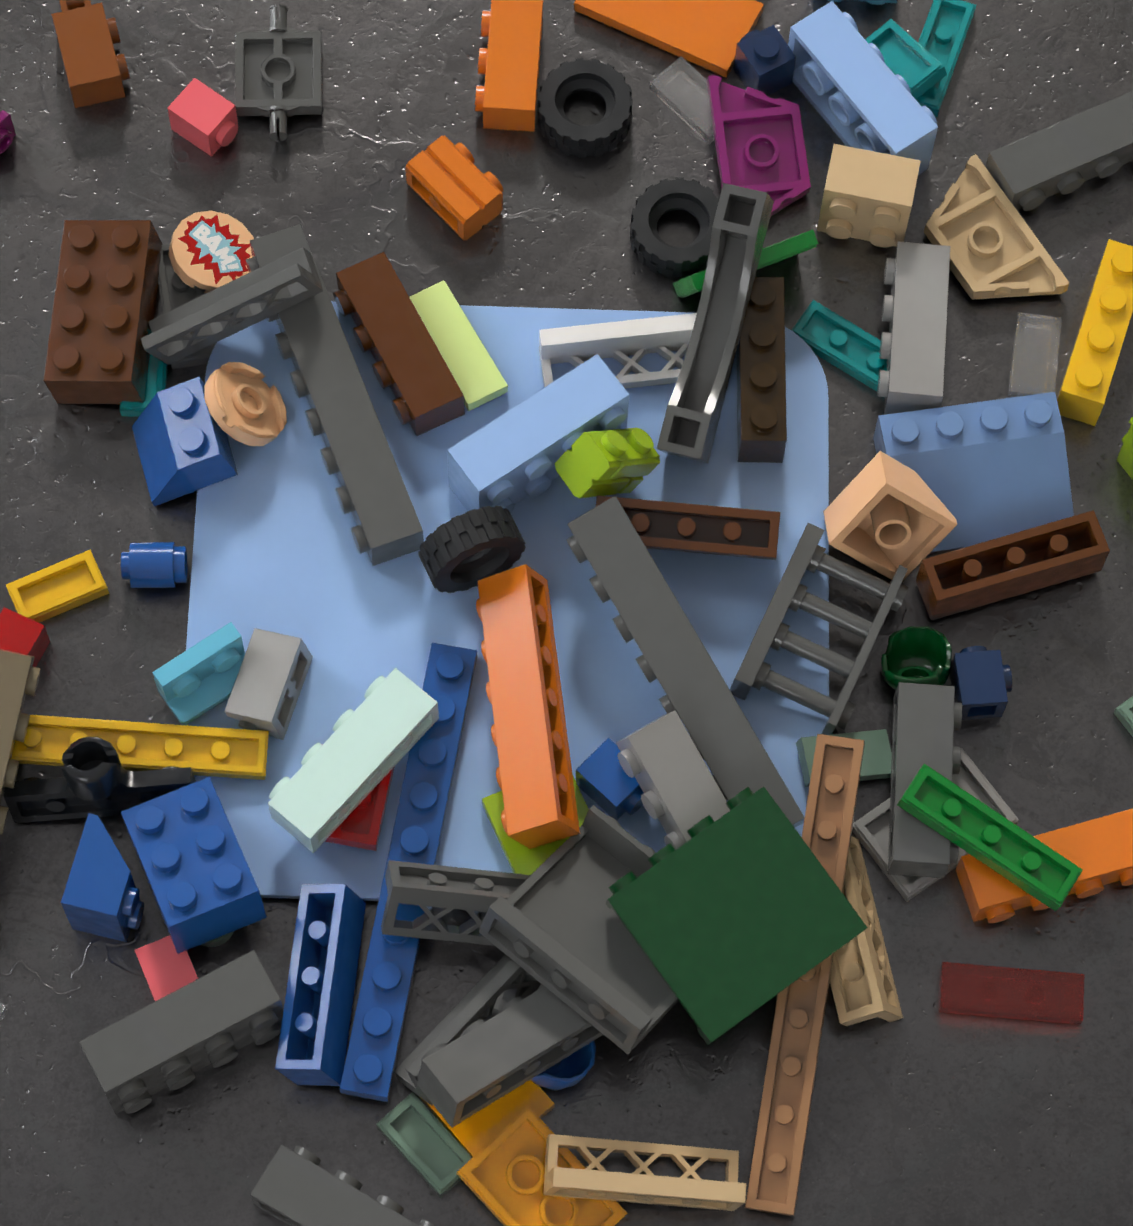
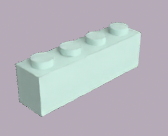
[268,668,439,853]

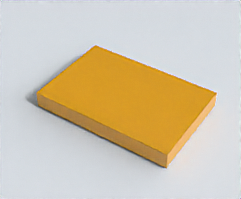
[456,1106,628,1226]

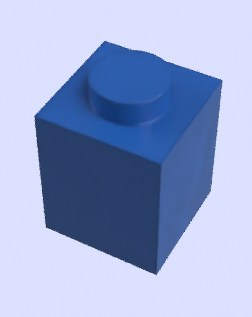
[576,738,643,820]

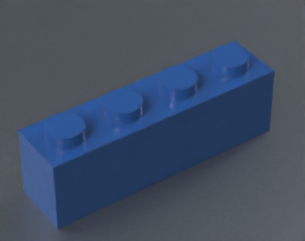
[275,884,366,1086]

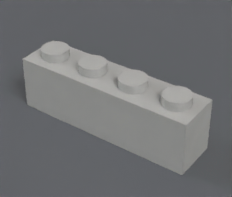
[877,241,950,415]
[616,710,730,849]

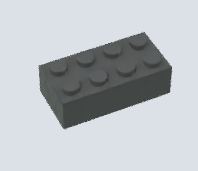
[79,950,283,1114]

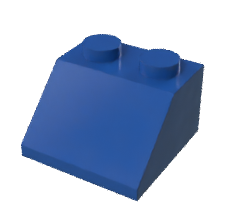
[132,376,238,506]
[61,813,144,942]

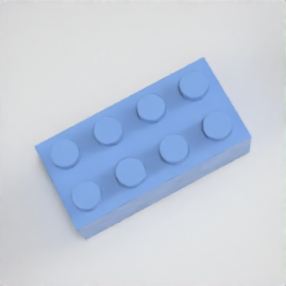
[788,1,938,175]
[447,354,630,513]

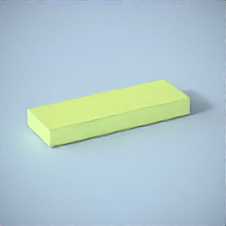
[410,280,508,411]

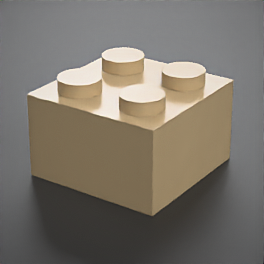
[817,144,921,248]

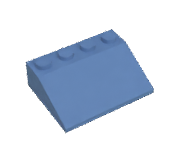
[873,392,1074,556]

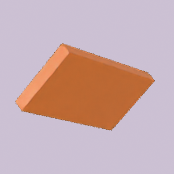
[574,0,764,78]

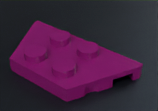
[707,75,811,217]

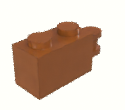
[52,0,130,108]

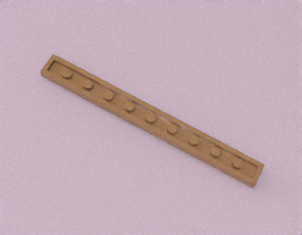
[745,734,865,1216]

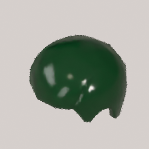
[881,626,952,690]

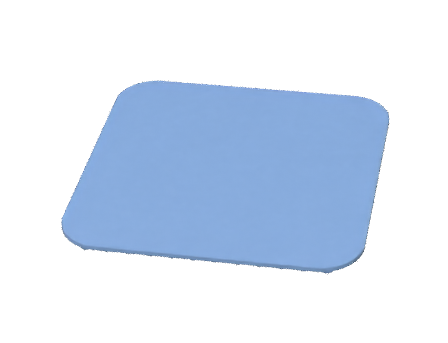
[186,301,829,901]

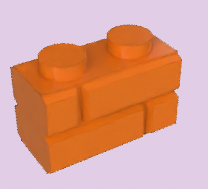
[405,135,504,241]

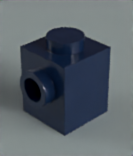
[734,25,796,96]
[950,646,1012,720]

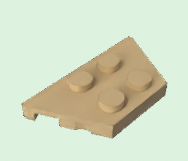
[924,154,1070,300]

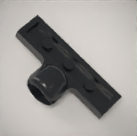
[4,736,196,823]

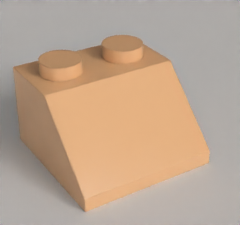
[823,451,957,582]

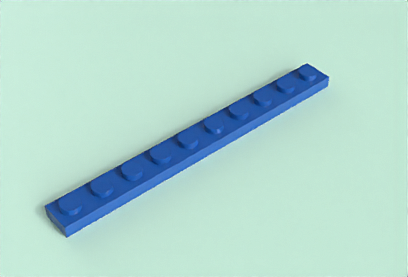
[340,643,477,1102]

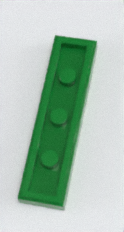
[897,764,1083,912]

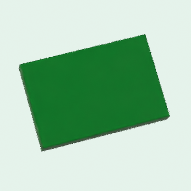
[673,229,819,298]

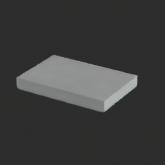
[852,748,1019,902]

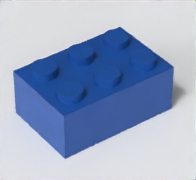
[121,777,267,954]

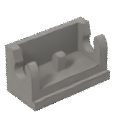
[224,628,313,740]

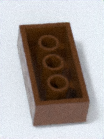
[43,220,163,404]

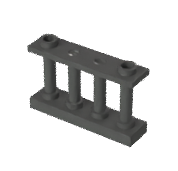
[730,523,909,735]

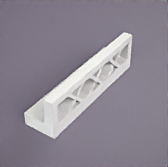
[539,313,697,389]

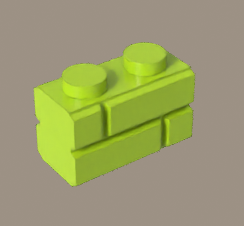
[555,428,660,498]

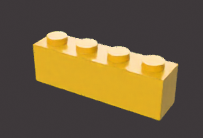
[1057,239,1133,426]

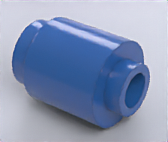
[121,542,188,588]

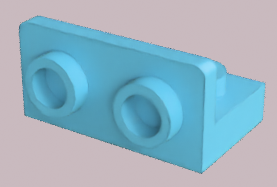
[152,622,245,725]

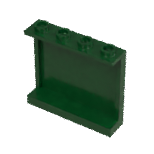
[606,787,868,1045]

